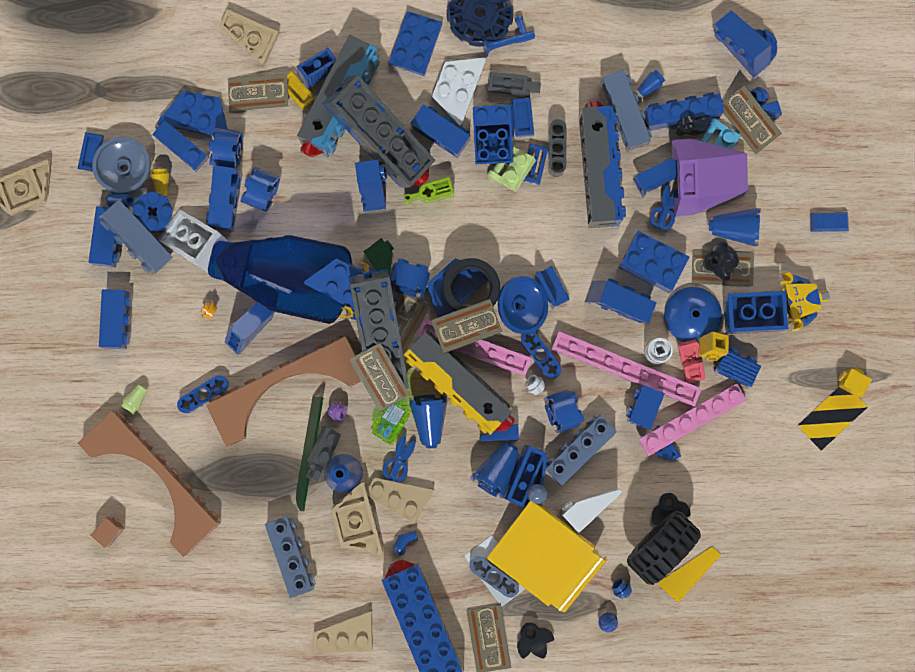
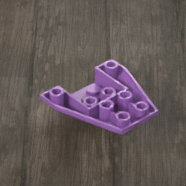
[672,139,748,217]

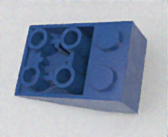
[473,105,514,165]

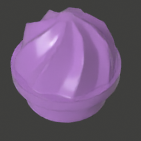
[328,402,347,421]

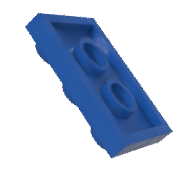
[389,11,443,77]

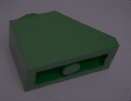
[363,238,394,277]

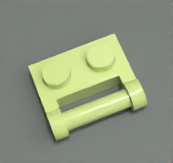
[487,147,536,192]

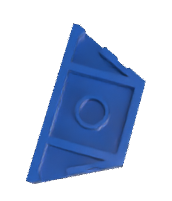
[157,91,228,136]
[304,257,367,310]
[427,258,488,318]

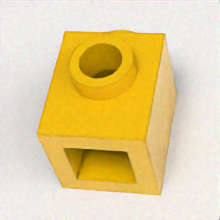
[699,332,729,361]
[838,367,872,397]

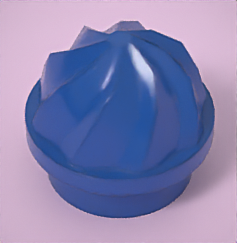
[750,87,769,105]
[611,578,632,599]
[598,612,618,632]

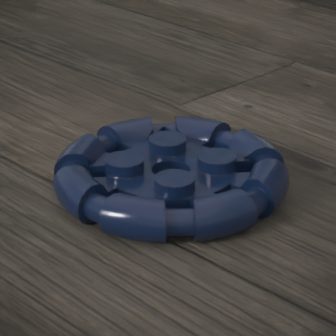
[446,0,514,47]

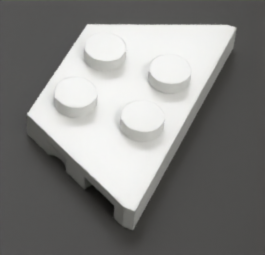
[432,58,486,127]

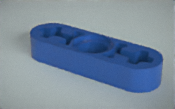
[521,332,561,379]
[177,375,229,413]

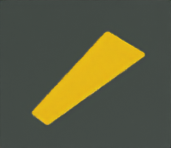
[658,547,721,603]

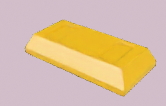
[287,70,317,110]

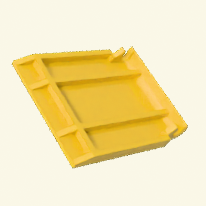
[486,501,607,612]

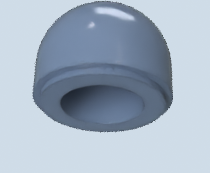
[527,484,548,504]

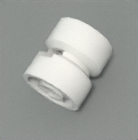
[644,338,673,364]

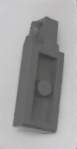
[488,72,541,96]
[306,426,341,481]

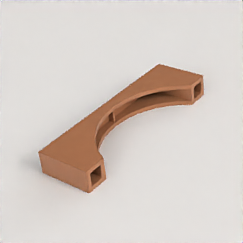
[206,335,362,447]
[78,411,220,557]

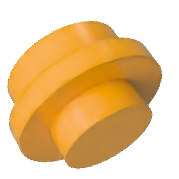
[200,301,218,320]

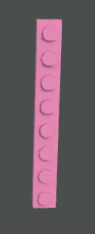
[552,331,702,407]

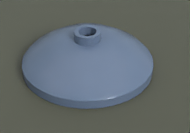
[92,137,151,193]

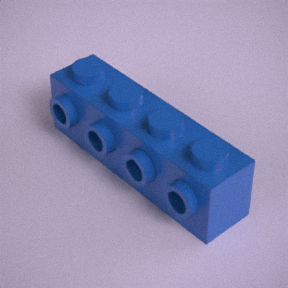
[644,92,725,131]

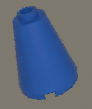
[709,208,761,246]
[409,394,448,449]
[470,443,519,499]
[324,454,363,493]

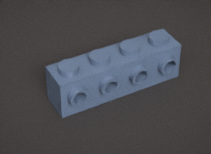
[601,70,652,152]
[99,200,173,274]
[546,415,617,486]
[265,515,316,598]

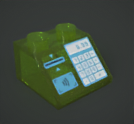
[371,403,412,445]

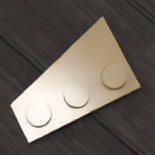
[219,9,279,67]
[367,478,434,524]
[313,610,372,652]

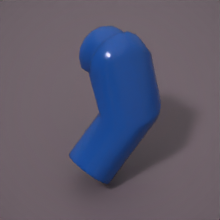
[393,531,418,556]

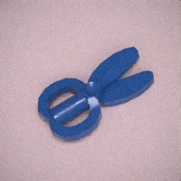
[650,185,678,230]
[383,436,416,482]

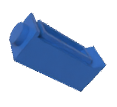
[633,158,678,198]

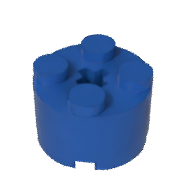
[209,127,243,169]
[240,167,280,212]
[133,192,172,233]
[390,259,430,297]
[544,389,584,433]

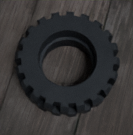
[627,511,701,585]

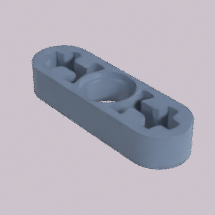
[470,556,519,598]

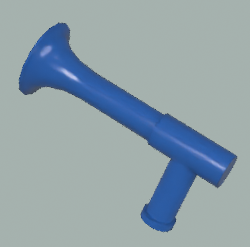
[482,16,535,57]

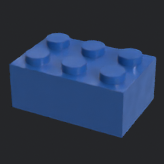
[618,231,690,293]
[723,291,789,334]

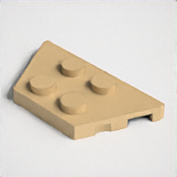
[0,159,51,216]
[331,481,383,555]

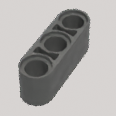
[548,119,567,177]

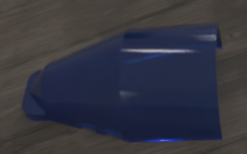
[208,235,352,324]

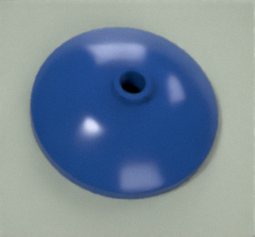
[497,276,548,334]
[664,287,722,344]

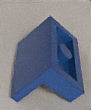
[535,266,570,309]

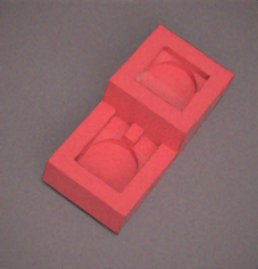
[677,339,706,383]

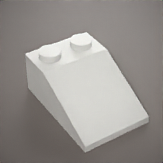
[158,209,229,272]
[559,489,622,533]

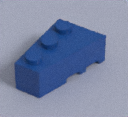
[714,10,771,78]
[355,160,386,212]
[206,165,242,232]
[584,278,657,324]
[503,445,547,508]

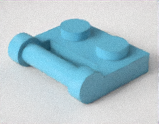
[700,118,741,149]

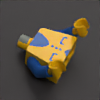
[780,272,830,332]

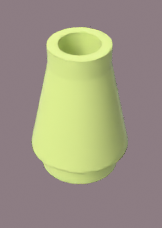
[121,385,147,415]

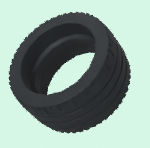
[442,258,500,312]

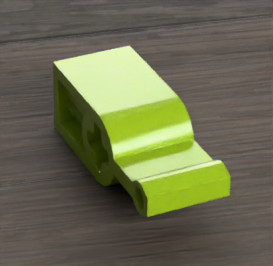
[403,177,454,205]

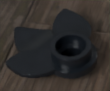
[675,116,713,136]
[703,243,739,280]
[652,493,691,525]
[517,622,554,659]

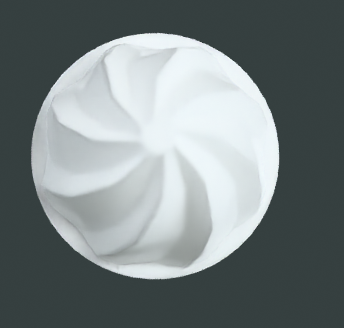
[525,375,545,395]

